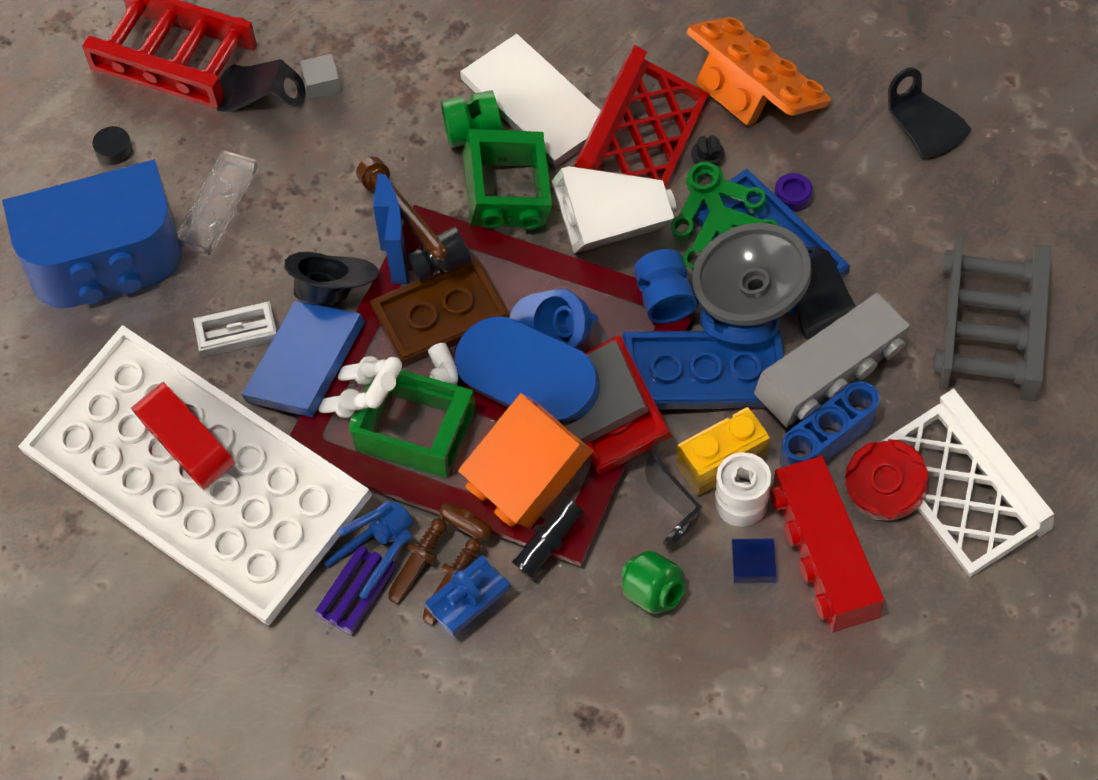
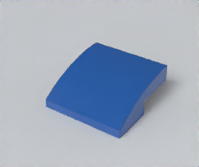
[373,174,408,284]

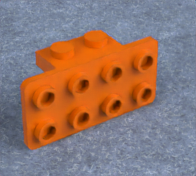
[686,17,832,125]

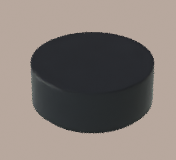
[92,126,132,164]

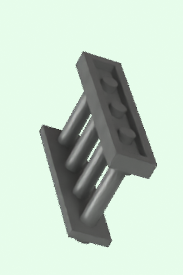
[933,235,1051,402]

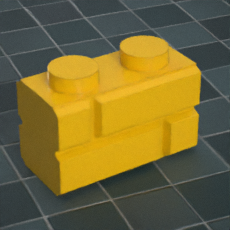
[676,407,770,496]

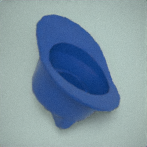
[509,289,598,348]

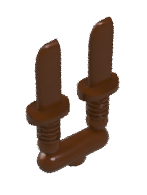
[389,502,492,626]

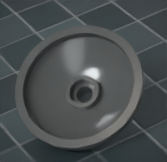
[692,223,812,326]

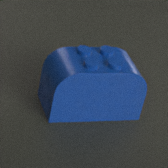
[2,159,181,308]

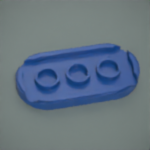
[455,317,600,425]

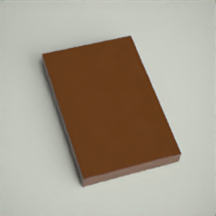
[370,256,510,368]

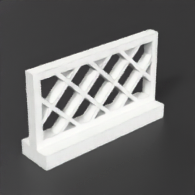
[882,389,1054,578]

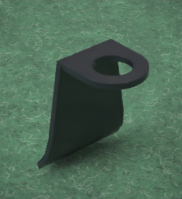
[216,59,306,112]
[888,67,971,157]
[797,246,857,340]
[645,444,702,548]

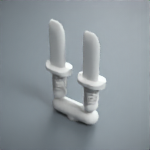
[319,356,402,418]

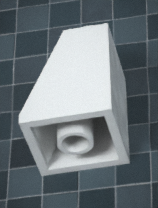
[552,166,677,254]

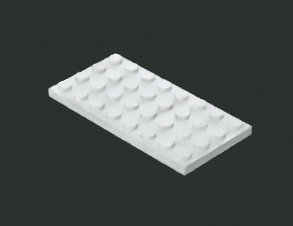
[18,325,372,626]

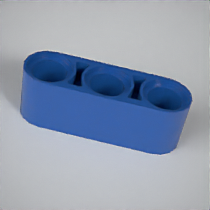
[780,381,880,468]

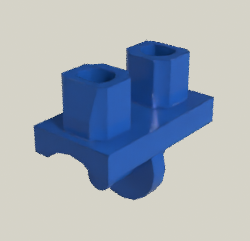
[424,555,511,636]

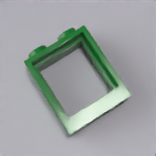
[463,129,552,229]
[349,369,476,478]

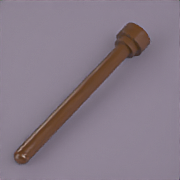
[356,156,448,260]

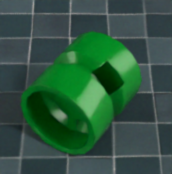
[441,90,502,148]

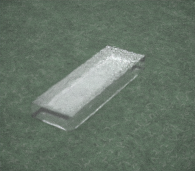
[177,150,258,255]

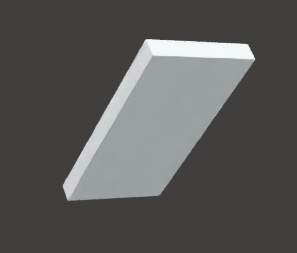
[460,34,600,168]

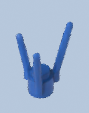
[324,501,413,599]

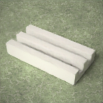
[193,301,277,358]

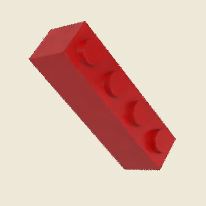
[769,456,885,633]

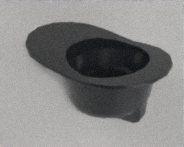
[284,252,378,306]

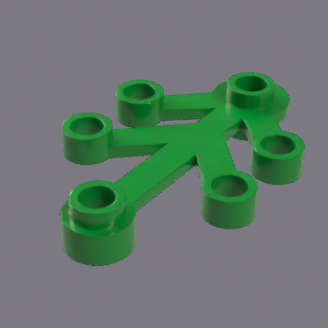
[670,162,779,273]

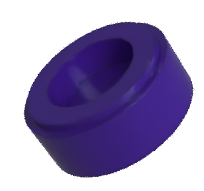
[774,173,813,212]

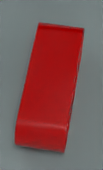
[131,382,236,491]

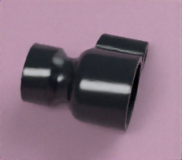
[407,227,472,282]

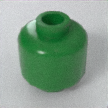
[622,551,686,614]

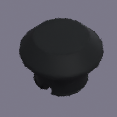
[691,135,725,166]

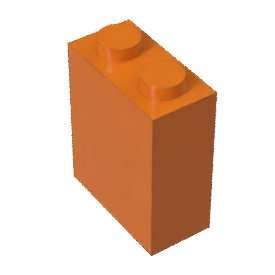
[458,393,593,528]

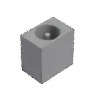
[300,54,341,100]

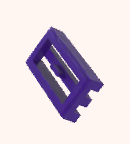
[315,544,397,636]

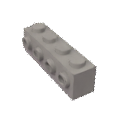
[754,293,910,427]

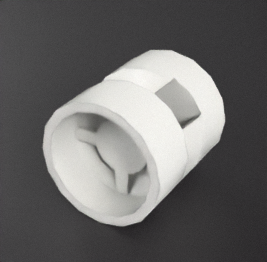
[715,452,771,527]

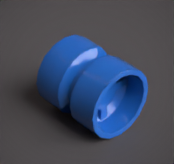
[634,249,697,324]

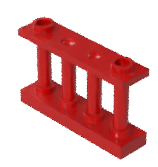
[82,0,257,109]

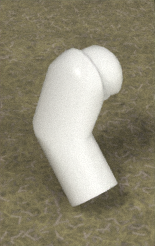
[428,343,458,385]

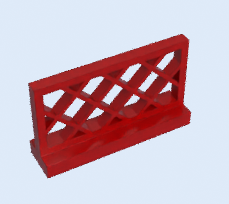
[573,45,709,187]

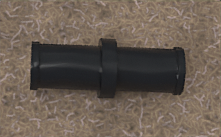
[512,496,584,579]

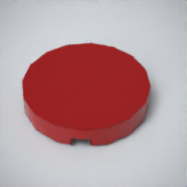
[845,439,929,521]

